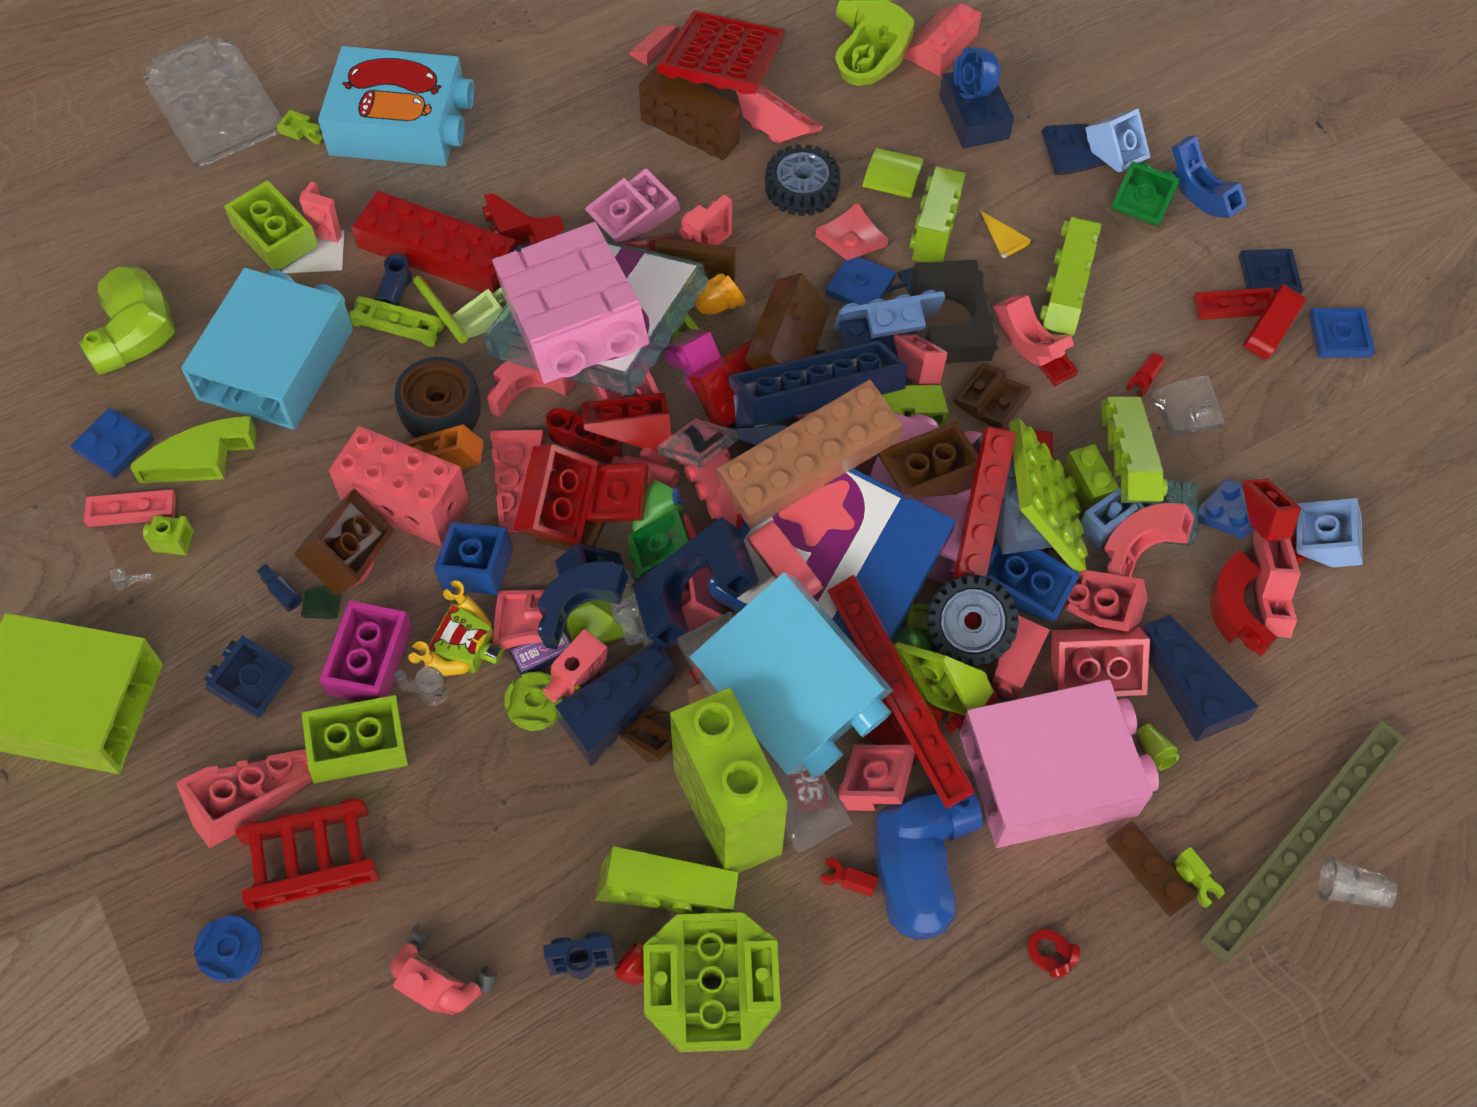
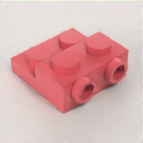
[678,194,732,245]
[838,745,915,811]

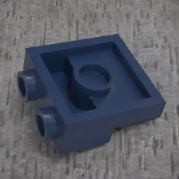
[204,635,294,720]

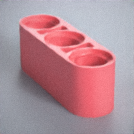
[747,520,823,596]

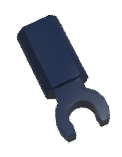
[257,564,303,612]

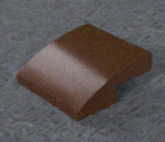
[954,363,1031,428]

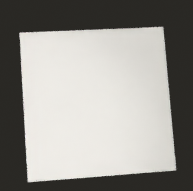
[282,230,345,273]

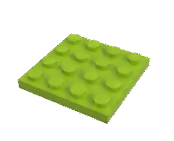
[1009,418,1088,573]

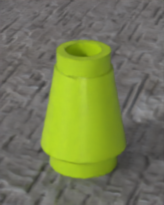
[1136,723,1179,770]

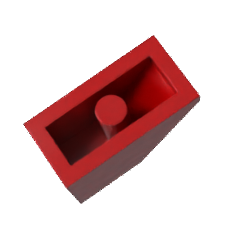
[1242,478,1301,541]

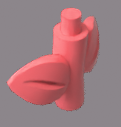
[612,448,679,488]

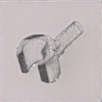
[109,568,155,591]

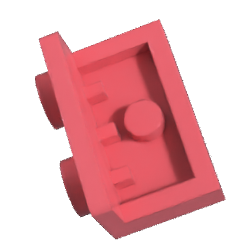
[299,181,342,243]

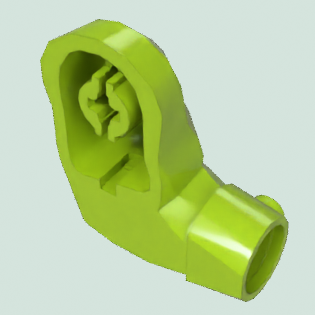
[835,0,915,86]
[78,266,175,377]

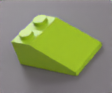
[895,642,994,716]

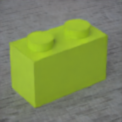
[1063,444,1119,511]

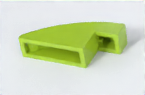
[131,416,257,483]

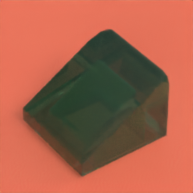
[301,585,342,619]

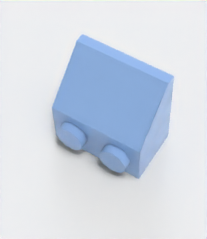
[1085,109,1150,172]
[1296,498,1363,567]

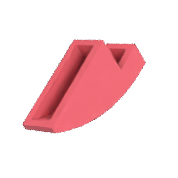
[1253,529,1301,638]

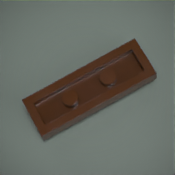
[1106,821,1197,917]

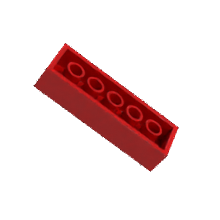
[351,190,517,293]

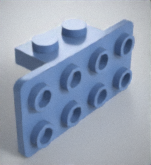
[834,290,945,338]

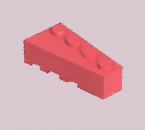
[673,426,739,524]

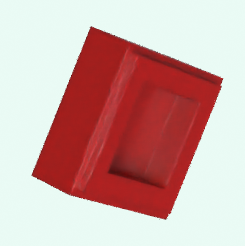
[1039,354,1078,387]

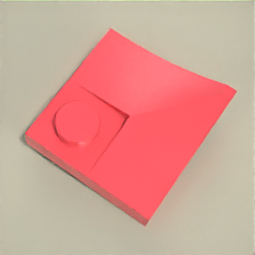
[815,203,888,261]
[493,590,545,650]

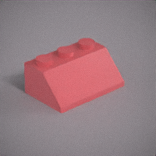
[904,3,982,76]
[1050,627,1150,697]

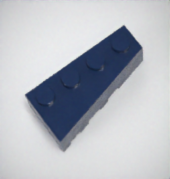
[1142,615,1259,742]
[555,642,675,766]

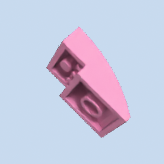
[585,168,681,243]

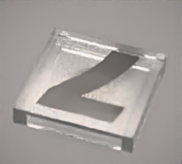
[658,418,739,468]

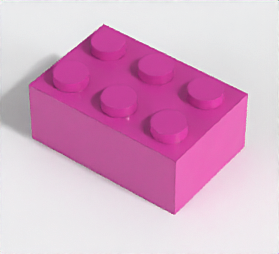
[319,600,413,702]

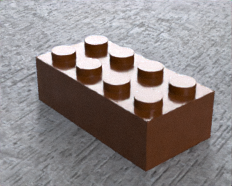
[639,66,740,160]

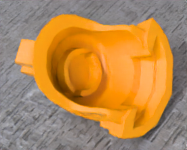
[679,270,746,315]

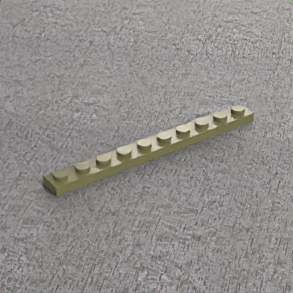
[1199,720,1408,964]

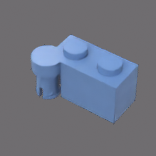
[1081,487,1157,549]

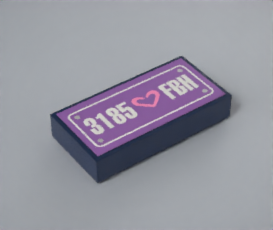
[509,628,572,677]

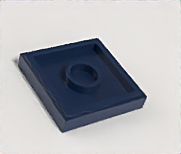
[1239,249,1303,294]

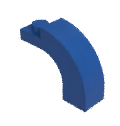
[1171,135,1247,218]

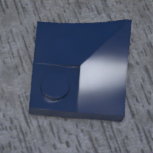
[1041,123,1106,176]

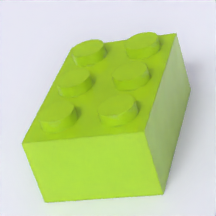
[224,180,318,270]
[301,695,408,784]

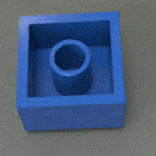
[434,522,513,595]

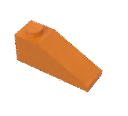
[400,424,484,470]

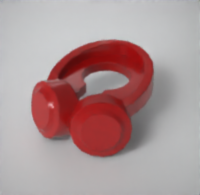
[1027,929,1080,978]

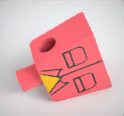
[543,629,608,703]

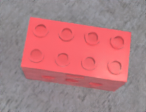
[328,426,470,547]

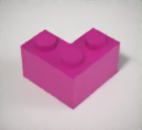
[662,329,721,394]

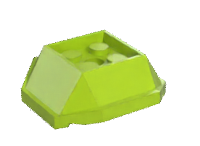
[643,912,781,1052]

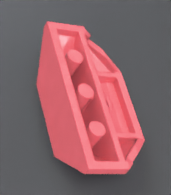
[736,85,823,143]

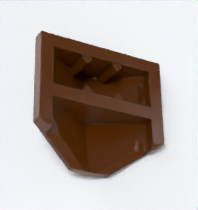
[619,707,672,762]

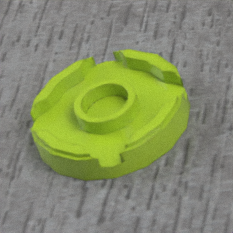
[504,671,565,731]

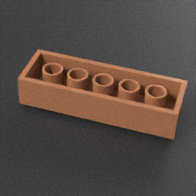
[717,380,903,529]

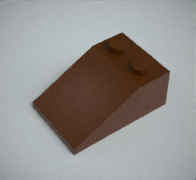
[877,421,978,499]
[294,489,395,596]

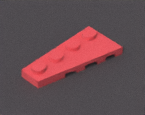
[490,430,546,532]

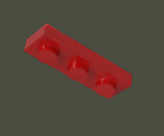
[1193,288,1275,320]

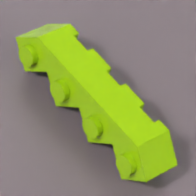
[1039,216,1102,336]
[1101,397,1168,503]

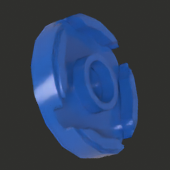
[194,915,263,983]

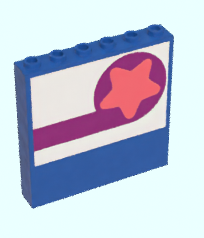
[708,469,956,651]

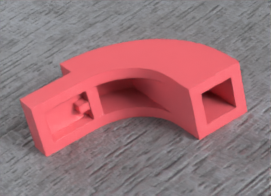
[993,295,1074,366]
[487,352,580,418]
[1104,503,1195,577]

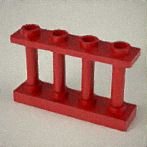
[235,798,380,912]

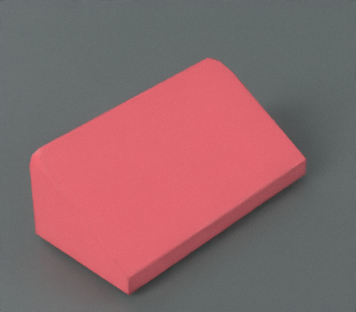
[629,25,678,66]

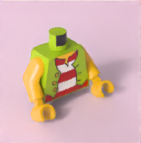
[408,581,504,677]

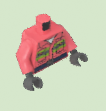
[390,924,497,1015]

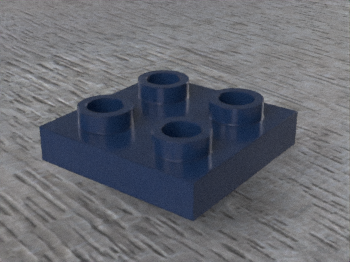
[543,932,616,979]

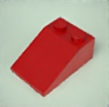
[688,340,753,428]
[582,392,673,450]

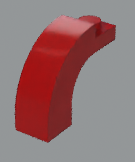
[1210,551,1277,657]

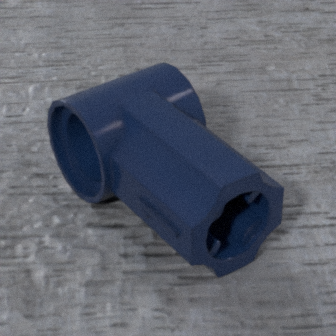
[374,254,412,306]

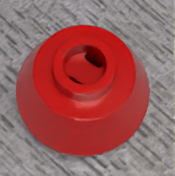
[614,942,646,986]

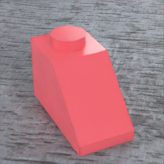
[893,334,948,385]

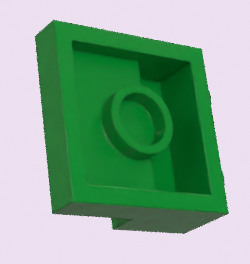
[1111,161,1180,228]
[627,509,690,580]

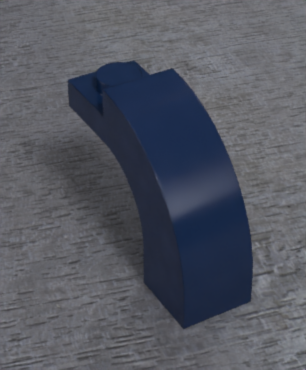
[537,562,628,650]

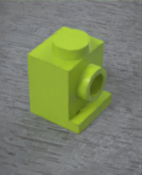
[143,516,194,556]

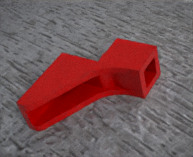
[482,193,567,245]

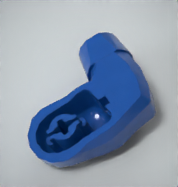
[874,791,983,940]

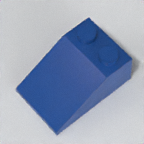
[986,539,1080,622]

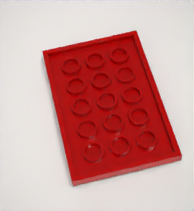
[657,10,786,95]

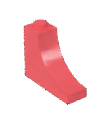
[976,614,1050,700]

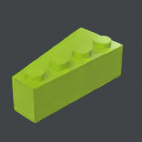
[909,166,966,266]
[882,385,949,427]
[595,846,739,914]

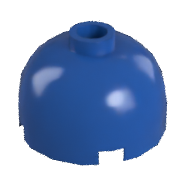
[953,47,1001,99]

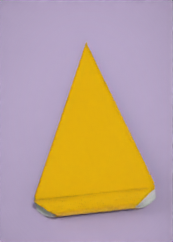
[979,210,1031,258]

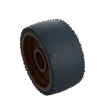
[395,357,481,438]

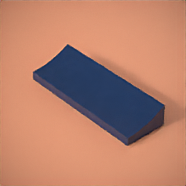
[729,340,906,426]

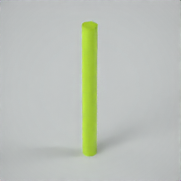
[413,275,468,343]

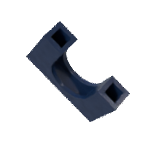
[632,517,759,649]

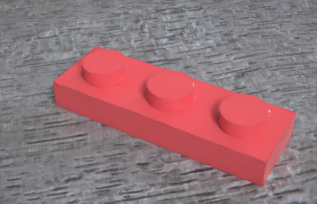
[84,489,176,527]

